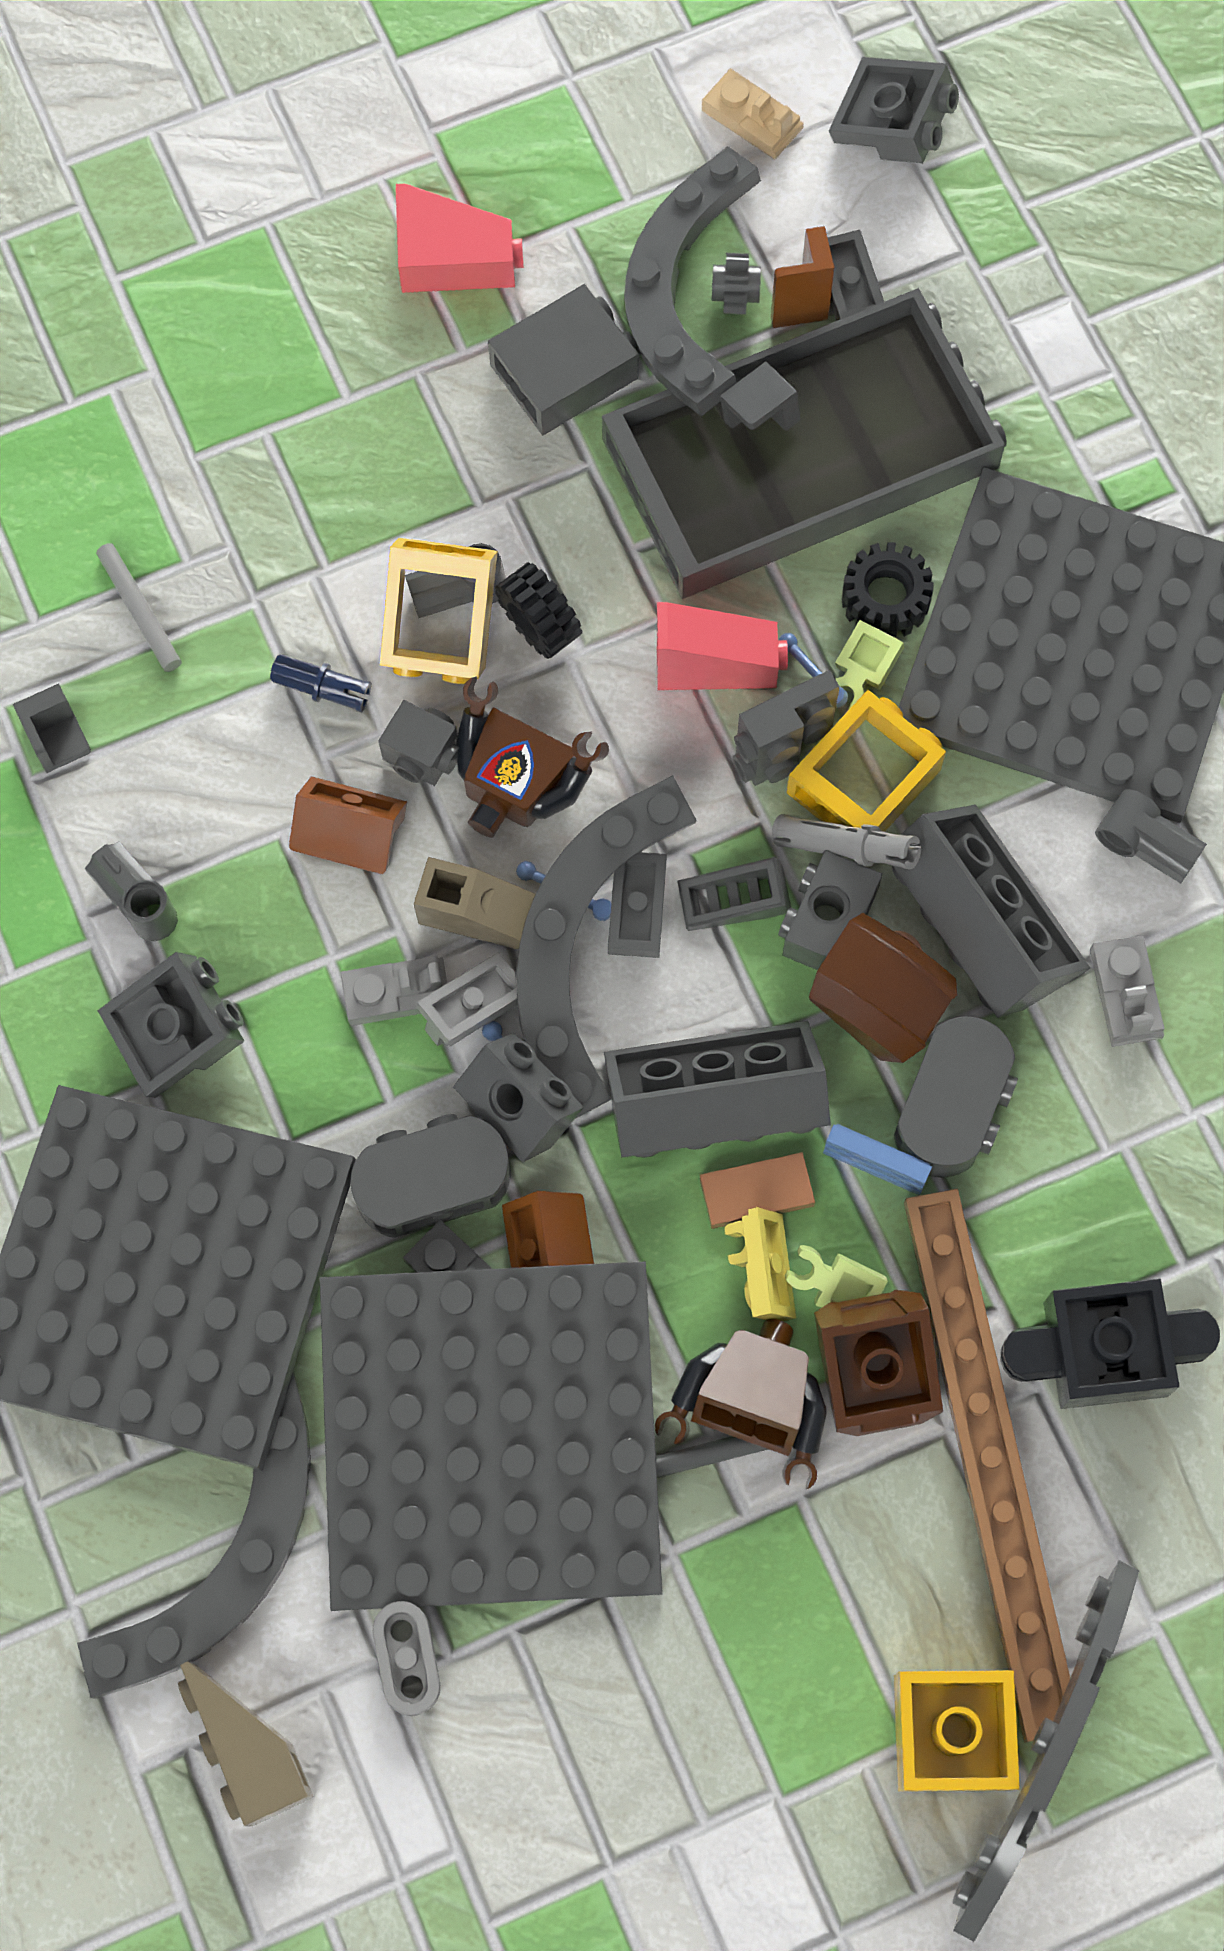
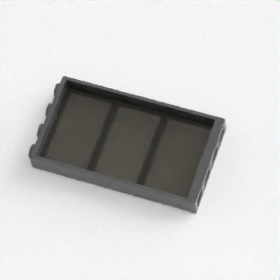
[602,288,1007,599]

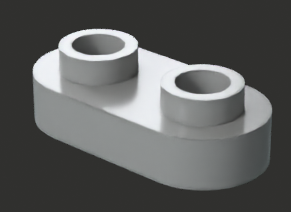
[373,1601,440,1716]

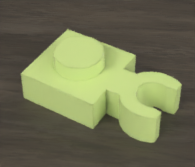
[835,620,904,709]
[785,1245,888,1308]

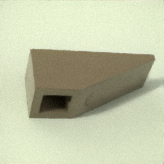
[414,857,535,950]
[178,1662,314,1827]

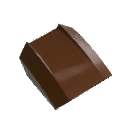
[809,913,958,1063]
[814,1289,943,1436]

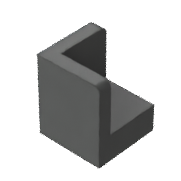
[720,362,801,431]
[12,683,91,773]

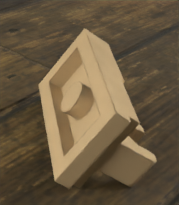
[702,68,804,159]

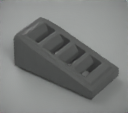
[677,857,791,931]

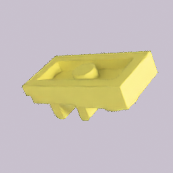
[725,1207,796,1321]

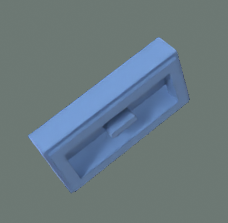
[823,1124,932,1195]

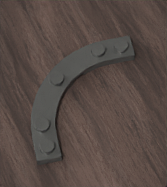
[624,146,761,416]
[516,775,697,1119]
[77,1370,311,1699]
[952,1560,1139,1942]

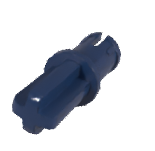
[270,654,372,713]

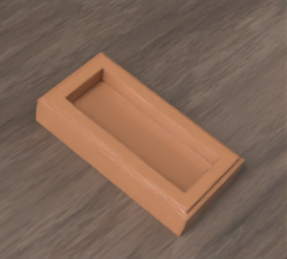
[700,1152,815,1229]

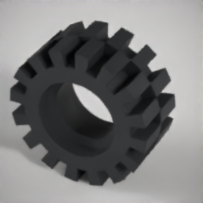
[841,542,934,638]
[495,562,582,659]

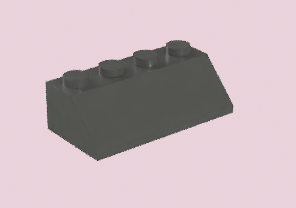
[892,804,1091,1018]
[604,1021,831,1158]

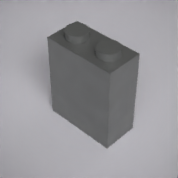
[488,283,641,436]

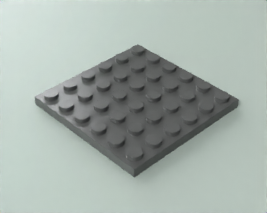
[899,467,1224,823]
[0,1085,356,1471]
[320,1261,663,1611]

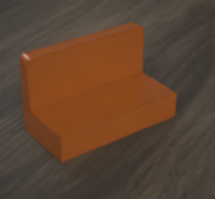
[771,226,834,328]
[289,776,407,874]
[502,1191,594,1268]

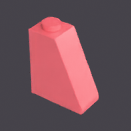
[396,183,524,293]
[657,602,788,690]

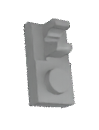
[1090,936,1165,1047]
[416,952,518,1047]
[340,956,447,1026]

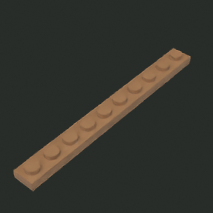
[904,1189,1070,1743]

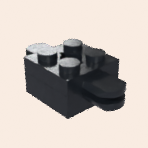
[1000,1278,1220,1409]

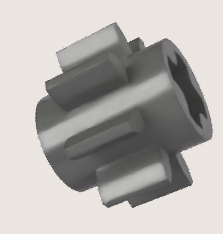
[711,253,761,315]

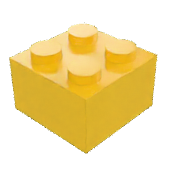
[894,1670,1020,1792]

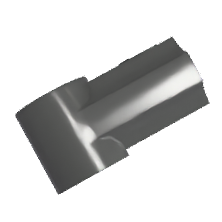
[405,543,506,619]
[1095,789,1207,884]
[85,841,178,941]

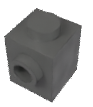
[378,700,459,786]

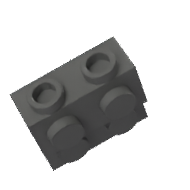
[829,57,959,164]
[732,670,840,786]
[97,952,244,1098]

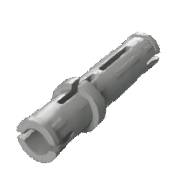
[772,814,921,869]

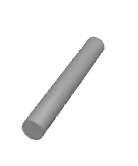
[96,543,182,672]

